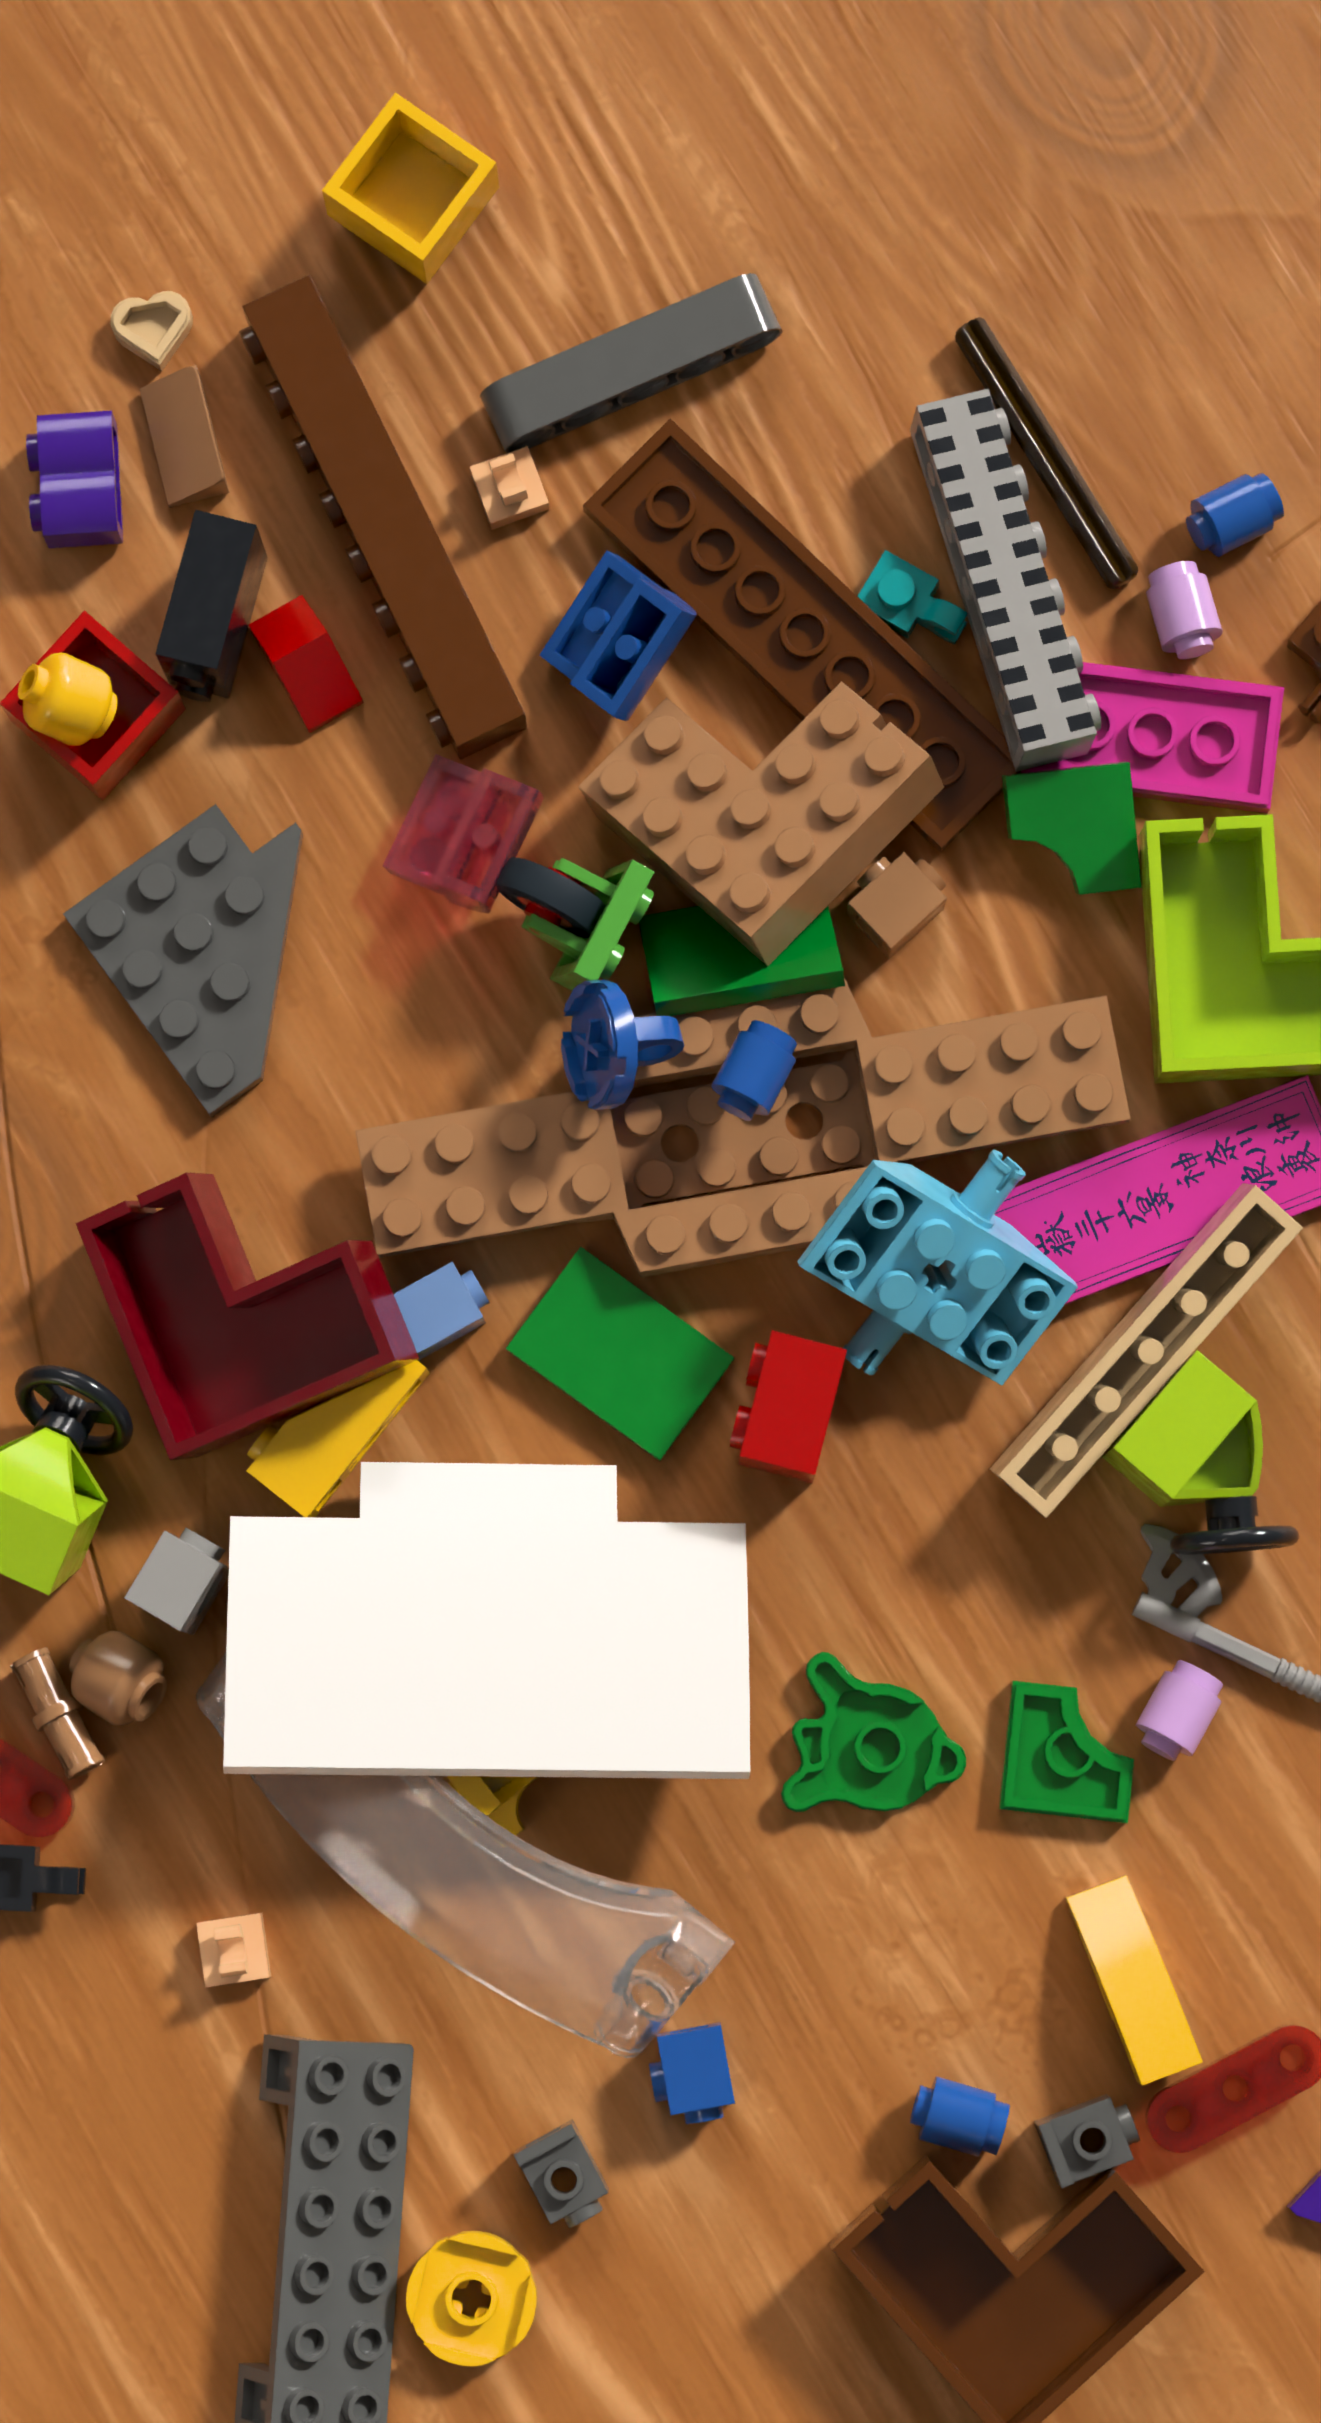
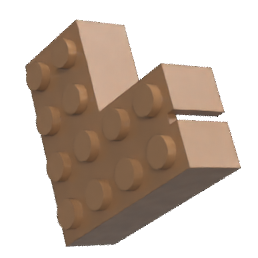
[578,681,944,967]

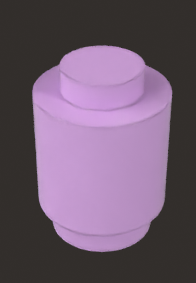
[1146,561,1223,659]
[1136,1660,1223,1761]

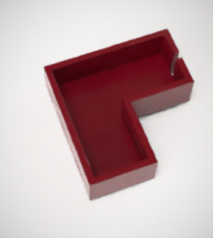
[75,1172,420,1460]

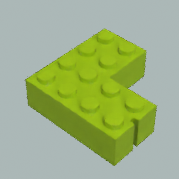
[1139,814,1321,1083]

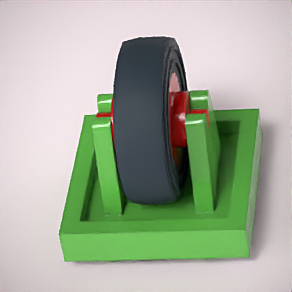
[496,857,655,991]

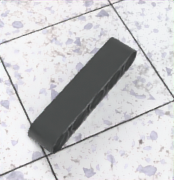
[480,273,783,453]

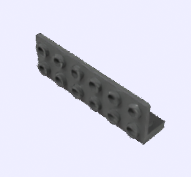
[235,2034,414,2423]

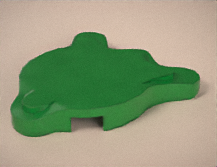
[781,1652,967,1812]

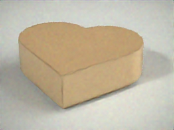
[110,291,193,371]

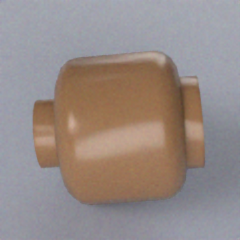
[69,1630,167,1726]

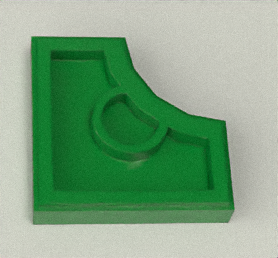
[1002,761,1142,895]
[998,1681,1134,1823]

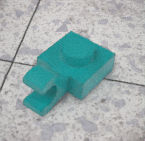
[857,550,968,645]

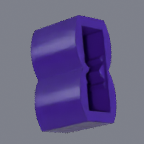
[26,410,123,548]

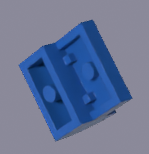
[539,550,697,721]

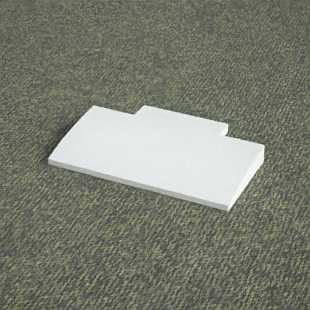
[223,1462,750,1779]

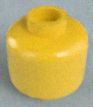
[18,653,118,746]

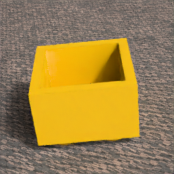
[322,92,499,284]

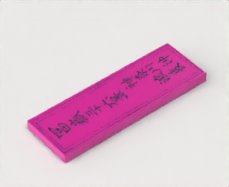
[994,1075,1321,1305]

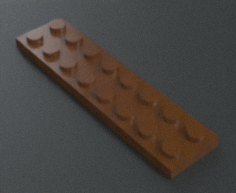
[583,419,1021,853]

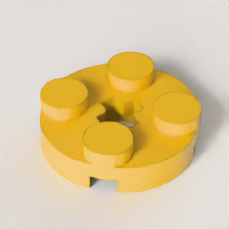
[406,2231,537,2366]

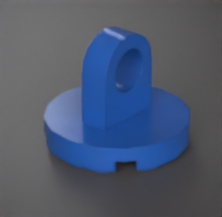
[561,980,685,1110]

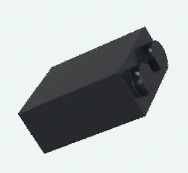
[155,510,268,702]

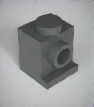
[1034,2094,1140,2188]
[514,2119,609,2228]

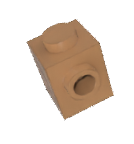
[846,852,947,959]

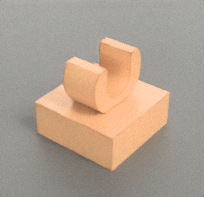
[470,446,550,530]
[196,1913,271,1988]

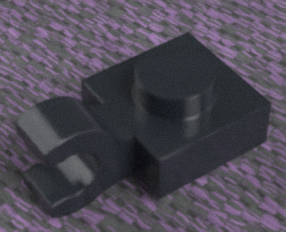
[0,1844,86,1912]

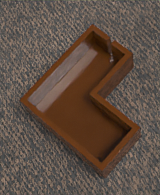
[830,2155,1205,2423]

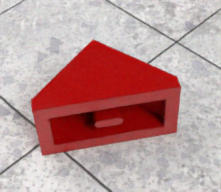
[248,595,364,733]

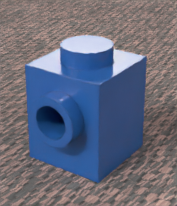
[649,2022,735,2124]

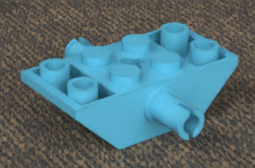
[797,1150,1078,1385]

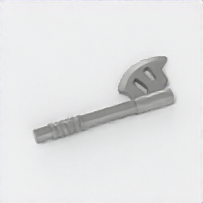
[1132,1524,1321,1703]

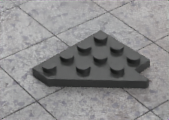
[63,804,303,1117]

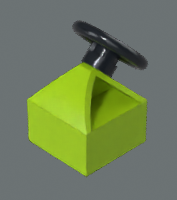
[1102,1350,1299,1555]
[0,1365,133,1595]

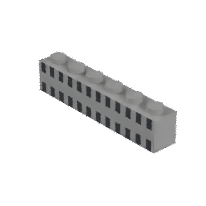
[910,389,1101,772]

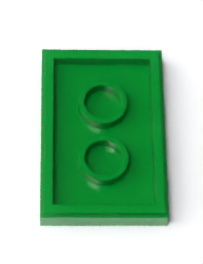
[639,906,845,1016]
[506,1246,735,1462]

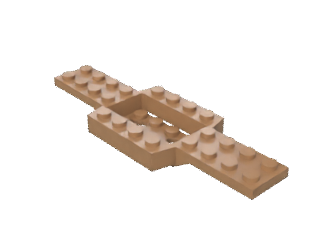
[355,979,1131,1278]

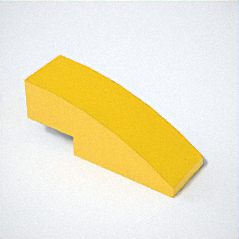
[1066,1875,1203,2086]

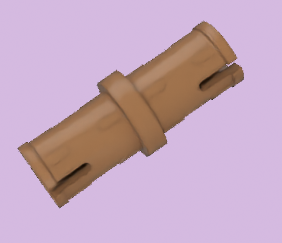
[10,1647,105,1780]

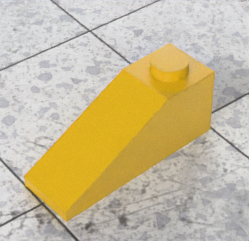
[246,1360,430,1517]

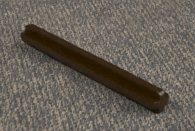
[955,317,1138,590]

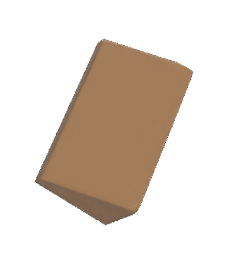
[139,365,229,508]

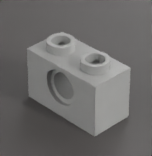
[124,1528,229,1635]

